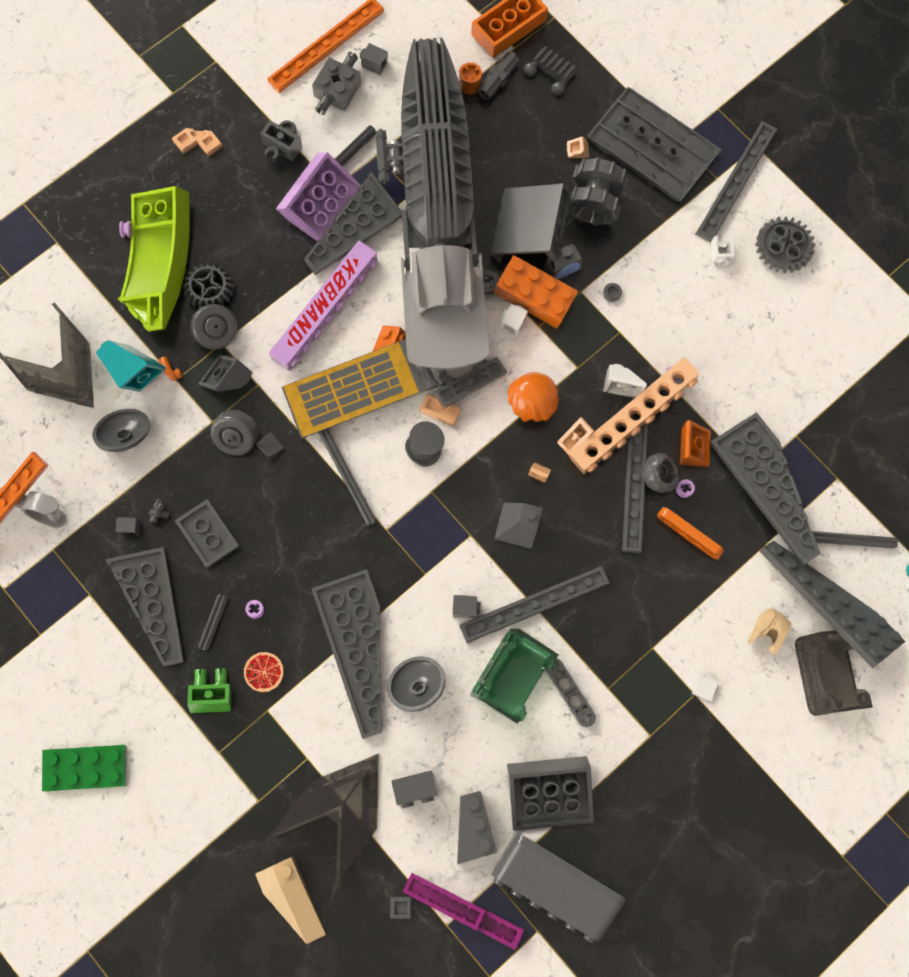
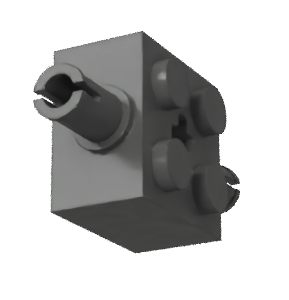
[312,52,361,115]

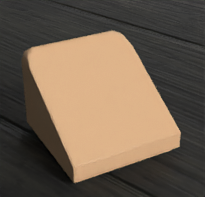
[567,136,589,159]
[528,463,551,482]

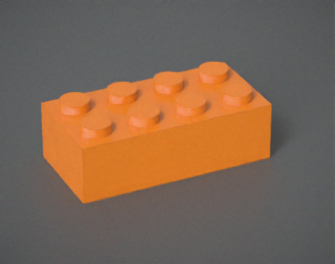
[471,0,548,58]
[493,255,578,328]

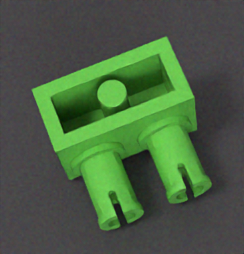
[188,668,232,713]

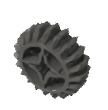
[183,262,234,308]

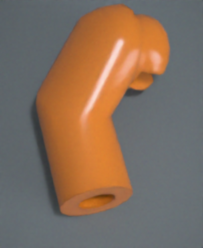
[159,357,182,381]

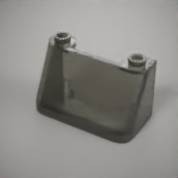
[795,630,873,716]

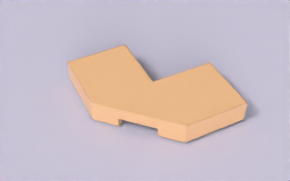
[172,128,223,157]

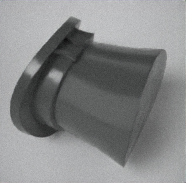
[405,421,445,467]

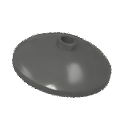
[92,409,150,452]
[387,656,446,712]

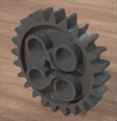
[755,216,816,274]

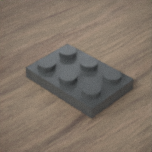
[175,499,240,569]

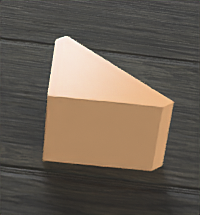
[557,417,594,455]

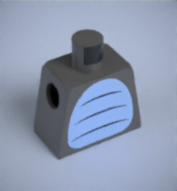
[544,244,583,280]

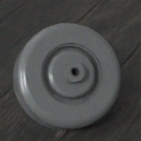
[190,304,237,350]
[211,410,259,456]

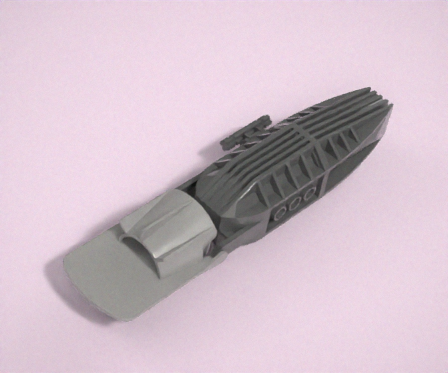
[375,37,489,369]

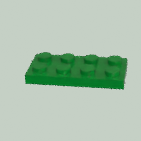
[42,745,126,792]

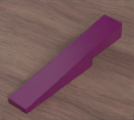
[403,873,525,950]

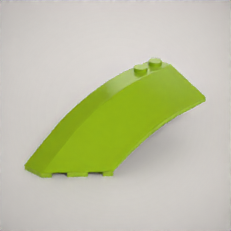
[118,186,190,331]

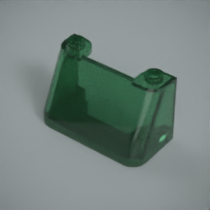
[470,628,559,724]

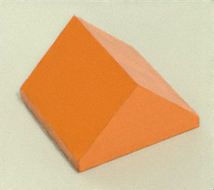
[680,420,711,467]

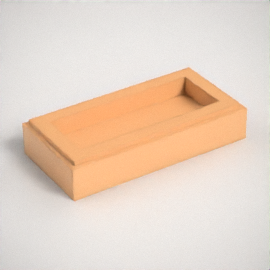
[420,394,462,427]

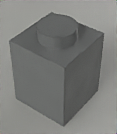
[360,43,388,75]
[452,595,481,618]

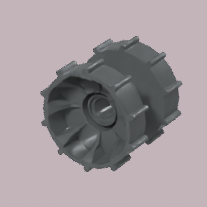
[568,157,629,226]

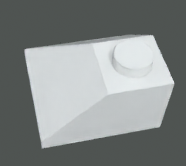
[603,364,647,398]

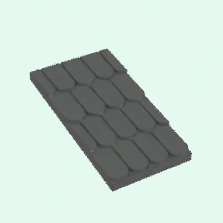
[585,86,722,202]

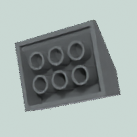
[507,756,594,831]

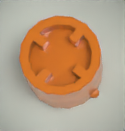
[459,63,482,95]

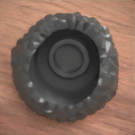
[642,453,679,493]

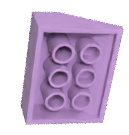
[276,152,360,242]

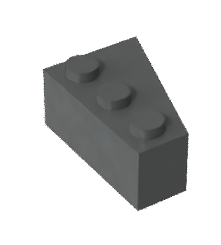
[457,791,497,864]

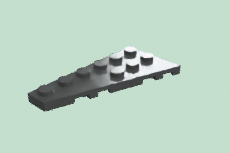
[304,172,402,275]
[105,547,185,667]

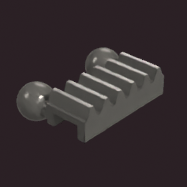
[523,46,577,96]

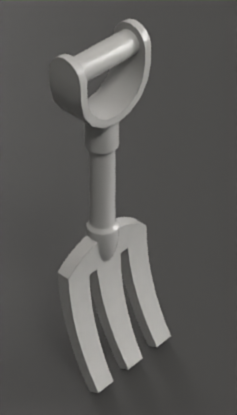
[0,488,66,528]

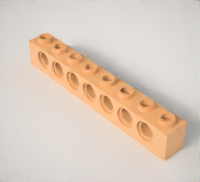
[569,357,700,474]

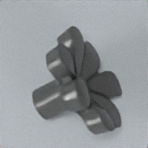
[149,499,169,523]

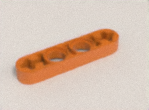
[657,507,724,560]

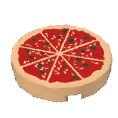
[244,652,284,692]

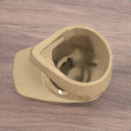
[747,607,791,655]

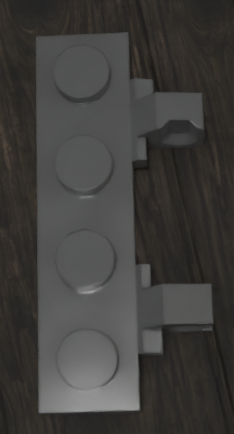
[434,357,507,409]

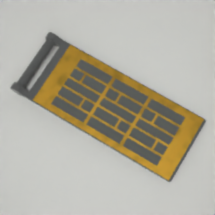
[282,339,439,439]

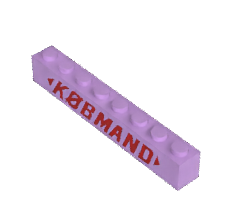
[269,240,378,371]

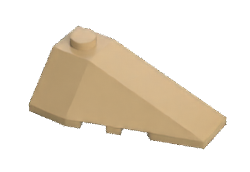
[255,856,326,944]

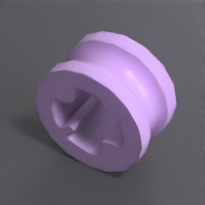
[119,221,132,238]
[676,479,695,498]
[245,600,264,619]

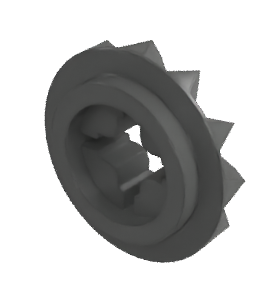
[483,270,500,298]

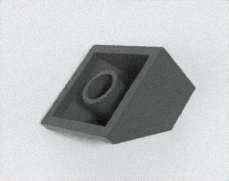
[199,355,253,392]
[494,503,543,549]

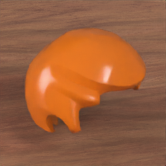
[507,372,559,422]

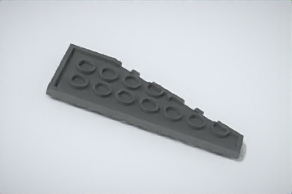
[710,412,821,566]
[759,541,906,668]
[311,569,382,739]

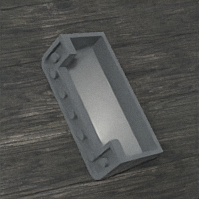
[491,831,627,944]

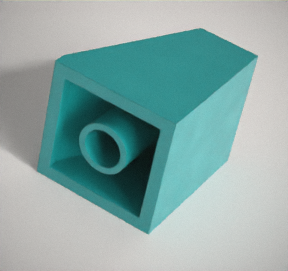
[96,340,167,392]

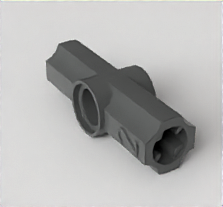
[477,51,520,100]

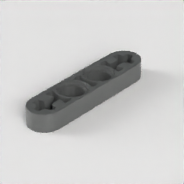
[545,658,596,727]

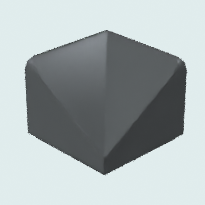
[256,432,285,461]
[115,517,140,536]

